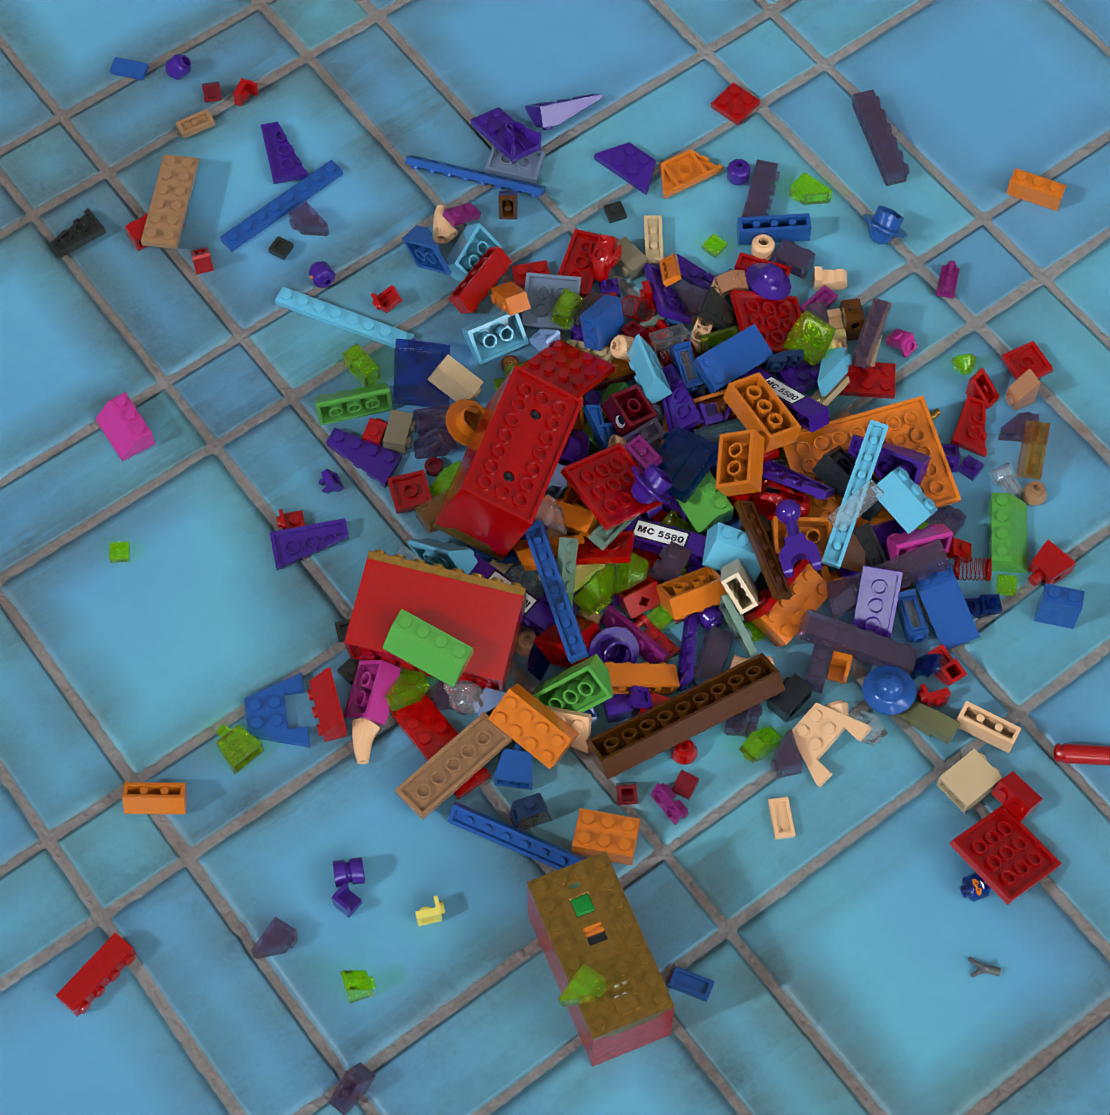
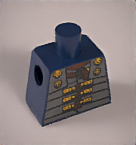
[509,793,552,830]

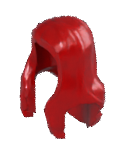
[753,479,811,521]

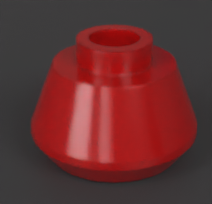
[670,739,698,765]

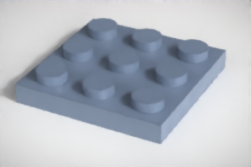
[521,272,581,331]

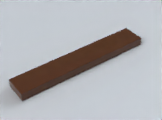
[734,500,793,600]

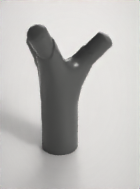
[968,957,1001,978]

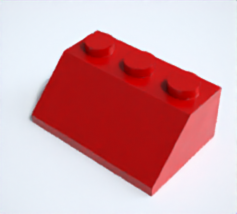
[307,667,348,742]

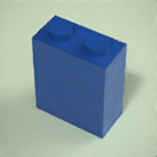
[580,294,625,351]
[1034,583,1085,629]

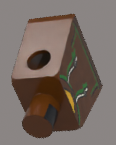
[839,298,865,341]

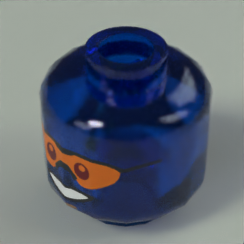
[959,872,991,902]

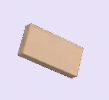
[768,797,796,840]

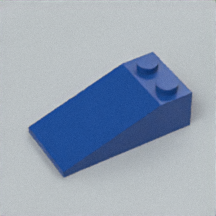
[692,324,774,394]
[912,562,980,650]

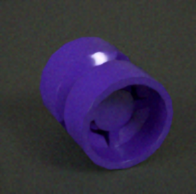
[333,857,365,887]

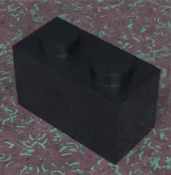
[768,673,813,722]

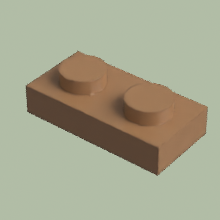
[175,109,215,139]

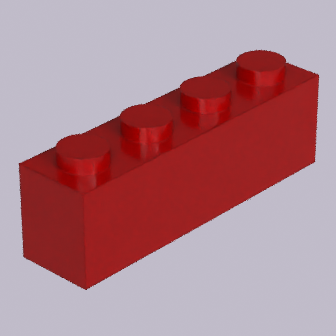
[448,246,512,314]
[56,933,136,1017]

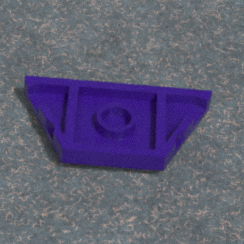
[594,142,656,195]
[775,358,821,392]

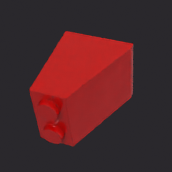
[534,617,601,669]

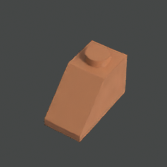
[716,270,748,295]
[1005,369,1041,411]

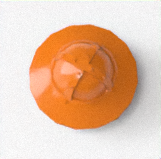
[446,399,485,446]

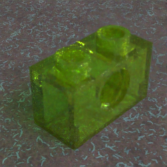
[342,343,381,387]

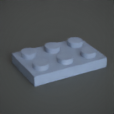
[485,145,545,184]

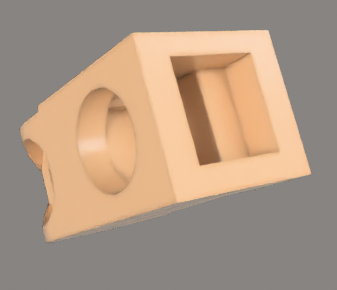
[813,267,848,290]
[822,308,847,342]

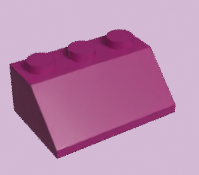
[96,392,155,461]
[885,524,953,566]
[343,660,401,725]

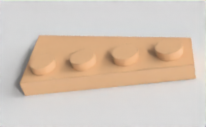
[547,706,591,753]

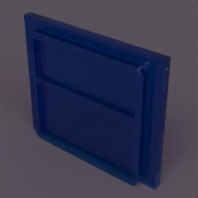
[393,339,450,409]
[643,426,719,503]

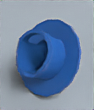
[863,205,907,245]
[862,665,916,715]

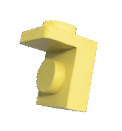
[415,895,445,926]

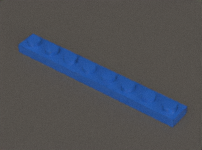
[405,155,546,197]
[220,160,343,252]
[525,520,589,664]
[448,802,587,870]

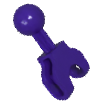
[776,499,823,578]

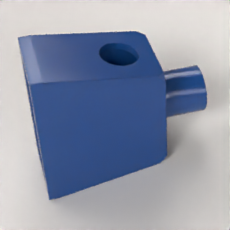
[494,741,533,790]

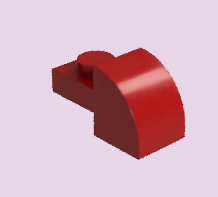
[925,644,967,686]

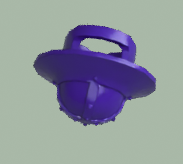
[745,262,792,300]
[558,430,589,466]
[631,462,674,505]
[588,626,639,664]

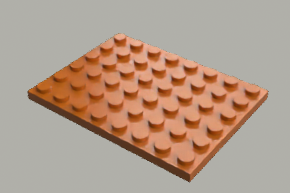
[781,396,961,528]

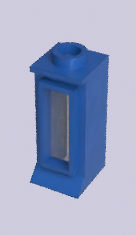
[668,340,704,393]
[896,589,929,643]

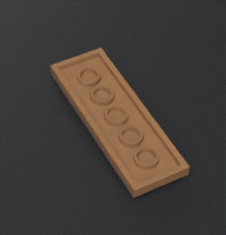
[141,154,199,249]
[395,712,512,820]

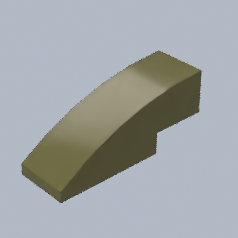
[896,701,961,745]

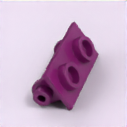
[936,260,960,299]
[650,783,689,825]

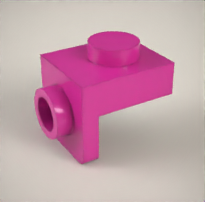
[885,328,917,358]

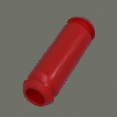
[1053,743,1110,766]

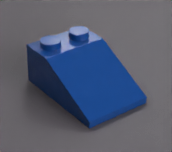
[402,225,452,275]

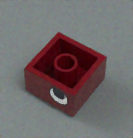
[601,384,658,437]

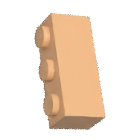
[956,701,1021,753]

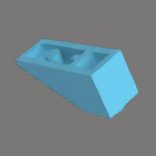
[817,347,852,397]

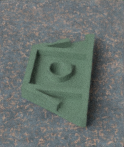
[719,593,758,658]

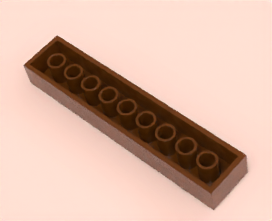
[586,653,785,779]

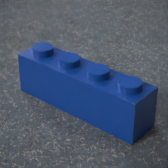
[736,213,812,245]

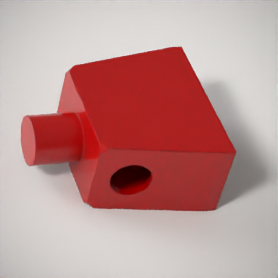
[1028,539,1076,586]

